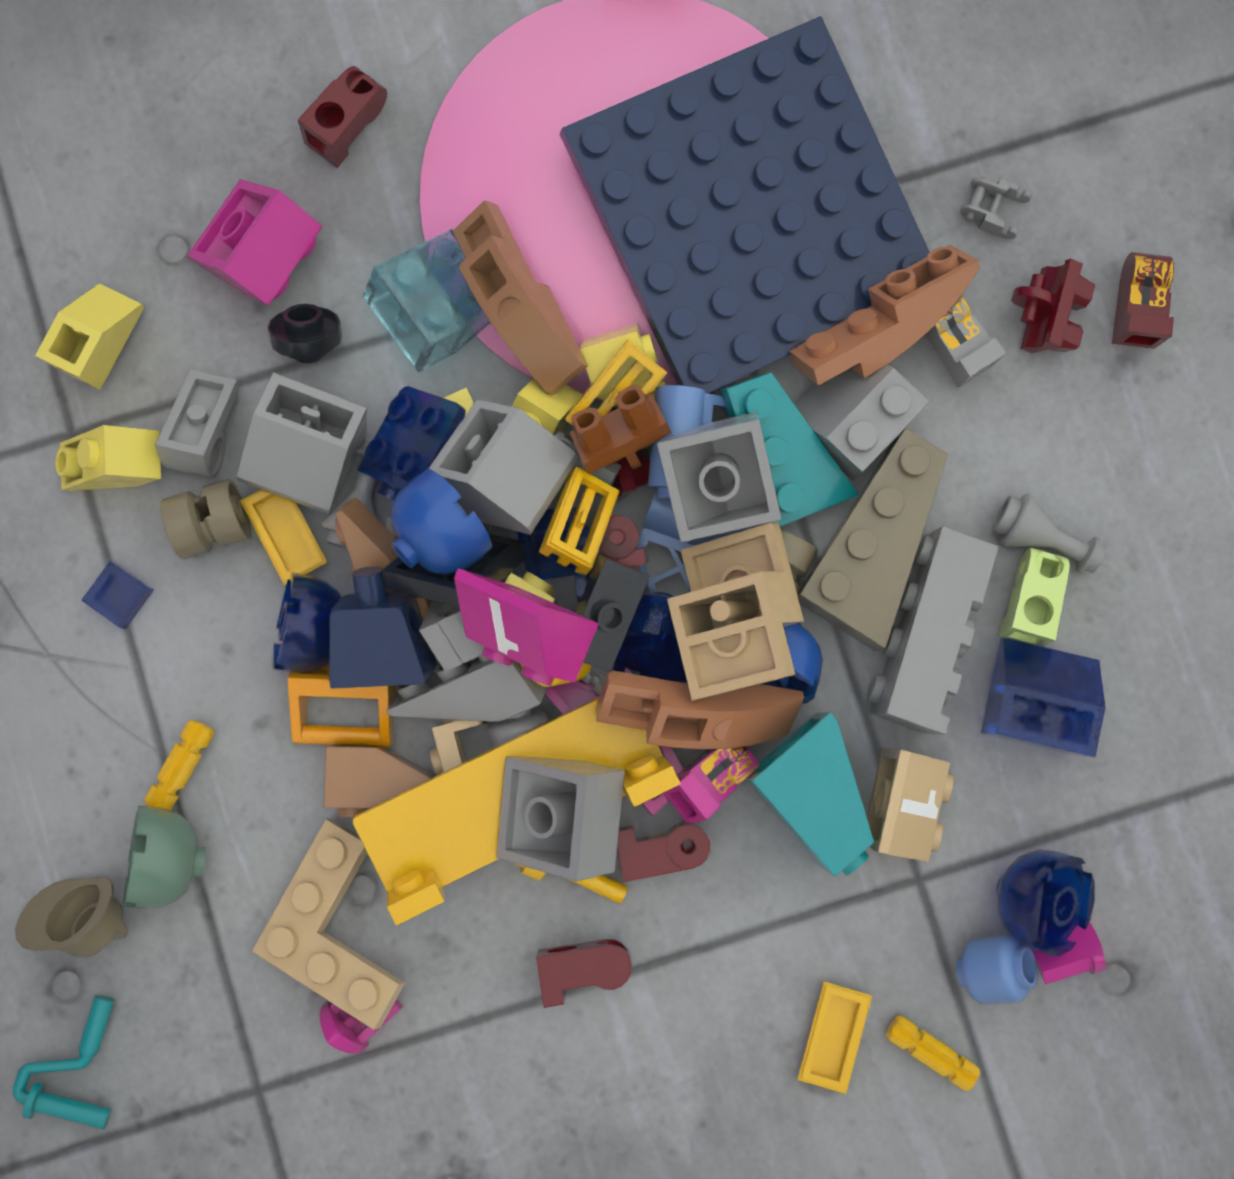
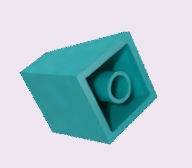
[746,712,874,877]

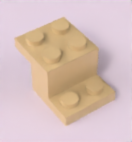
[667,522,804,701]

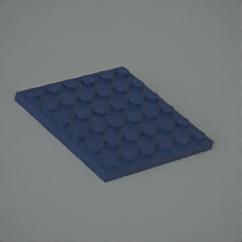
[559,16,930,394]

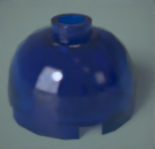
[272,572,342,673]
[613,592,687,683]
[997,849,1095,956]

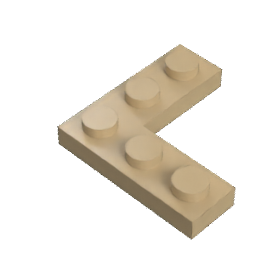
[252,819,405,1030]

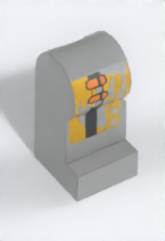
[925,295,1007,387]

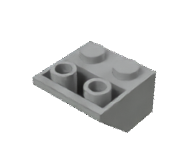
[237,372,367,515]
[428,399,578,535]

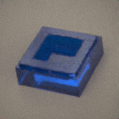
[81,561,154,629]

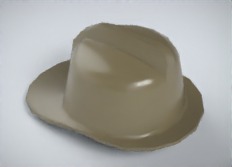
[15,877,128,958]

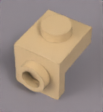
[430,719,487,776]

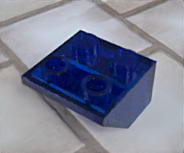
[981,638,1106,757]

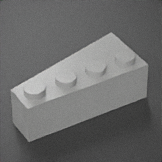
[866,526,999,735]

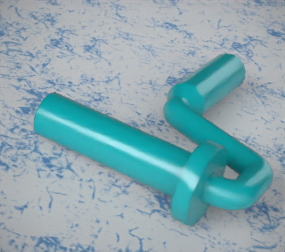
[13,995,114,1129]

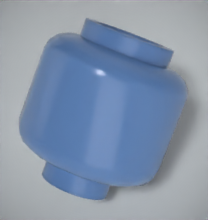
[956,935,1038,1005]

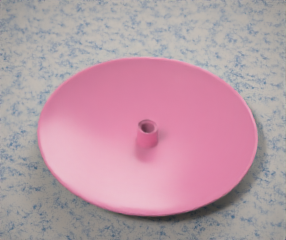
[420,0,768,401]

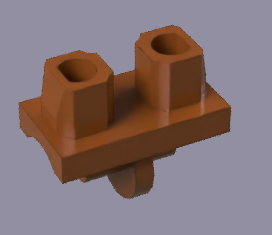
[570,384,671,474]

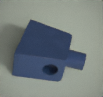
[329,566,437,689]

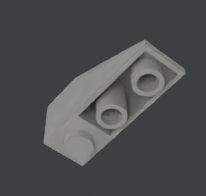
[387,655,548,722]

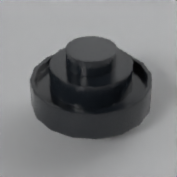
[268,304,342,363]

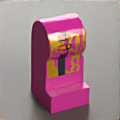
[663,746,760,824]

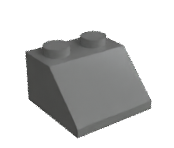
[794,364,930,481]
[657,412,782,542]
[496,756,625,881]

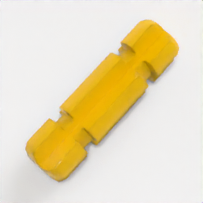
[144,720,214,810]
[886,1015,981,1091]

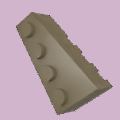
[798,428,948,651]

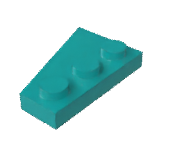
[721,372,859,527]

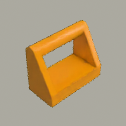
[287,655,396,747]

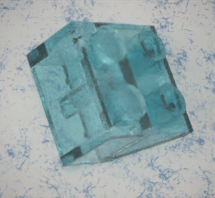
[363,229,491,373]

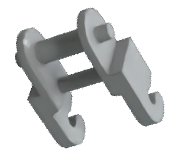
[960,176,1032,239]

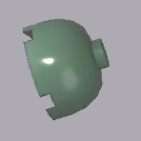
[123,806,206,908]

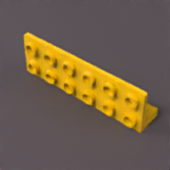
[353,696,681,926]

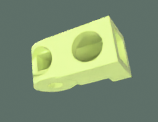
[998,547,1070,648]

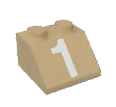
[867,747,954,862]

